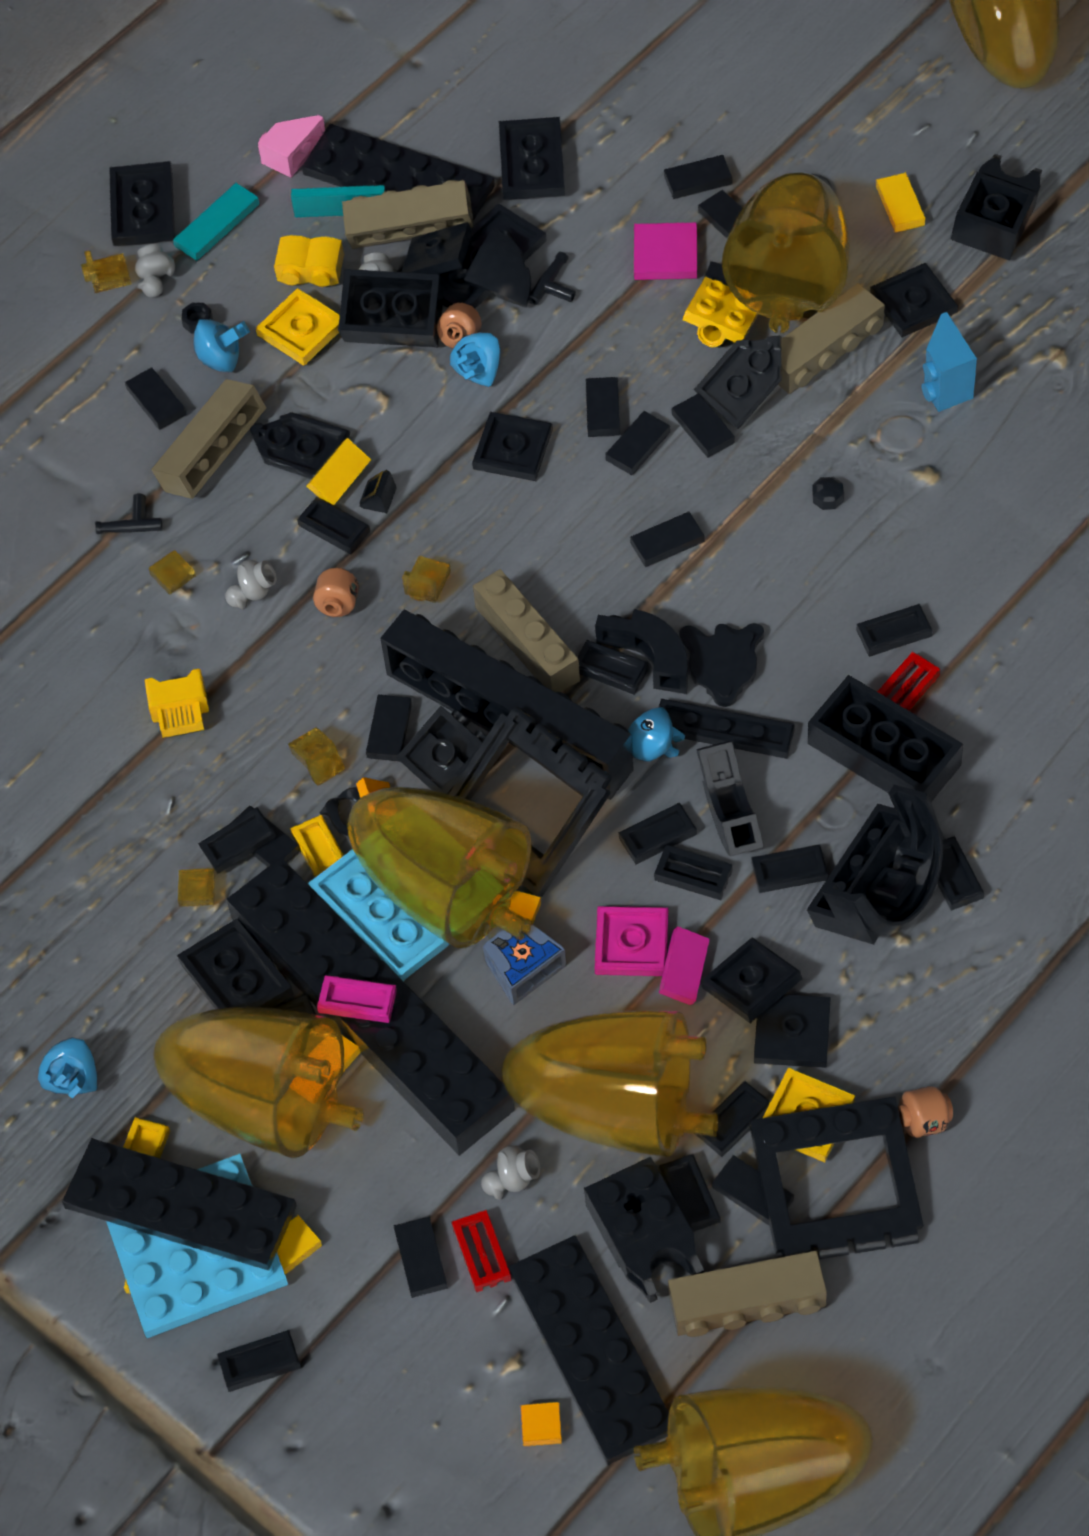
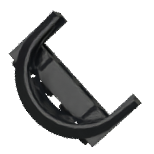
[807,784,944,945]

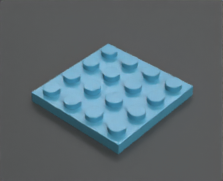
[307,801,508,981]
[106,1154,289,1338]

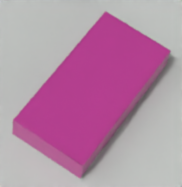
[659,926,710,1006]
[317,975,397,1023]

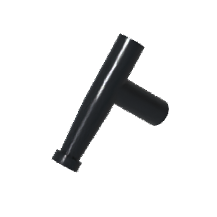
[529,252,576,305]
[95,493,162,534]

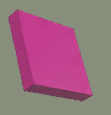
[634,222,697,280]
[594,906,669,976]

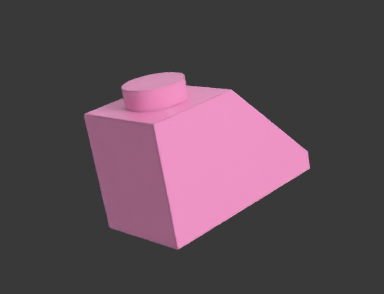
[258,115,325,178]

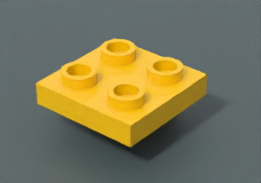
[682,277,764,347]

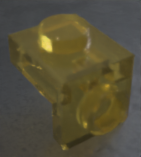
[402,555,451,603]

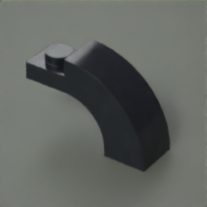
[595,609,688,694]
[696,741,764,856]

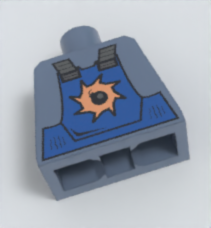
[482,917,566,1005]

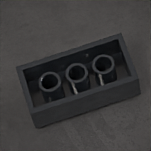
[808,675,963,802]

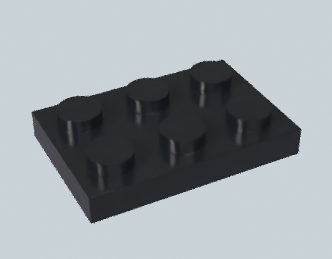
[499,117,565,200]
[109,161,175,246]
[177,919,294,1033]

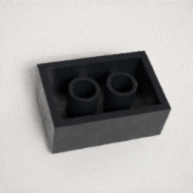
[338,269,444,348]

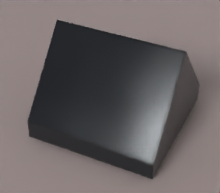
[359,470,397,513]

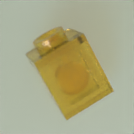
[81,250,131,293]
[288,727,345,785]

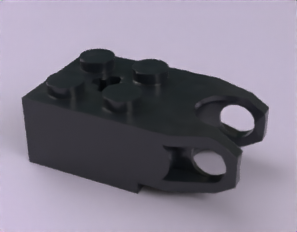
[950,154,1042,261]
[584,1156,704,1303]

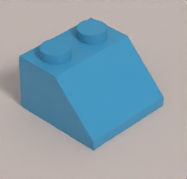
[921,312,977,412]

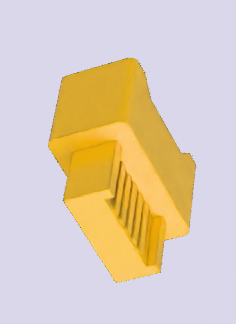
[144,669,209,738]

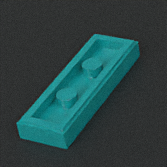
[173,183,260,261]
[291,185,385,218]

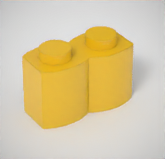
[274,235,344,287]

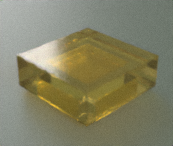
[148,550,196,595]
[178,869,215,907]

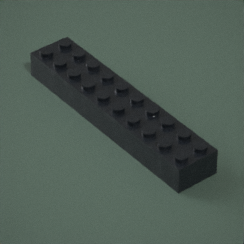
[226,857,515,1156]

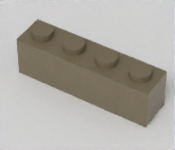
[342,180,474,249]
[778,283,885,394]
[151,379,266,499]
[473,569,580,692]
[668,1251,827,1337]

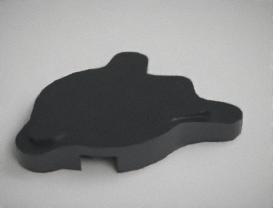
[679,623,764,707]

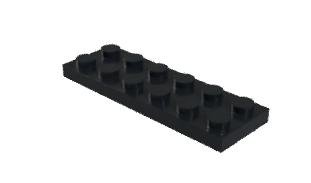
[302,124,495,221]
[62,1138,297,1271]
[508,1235,677,1465]

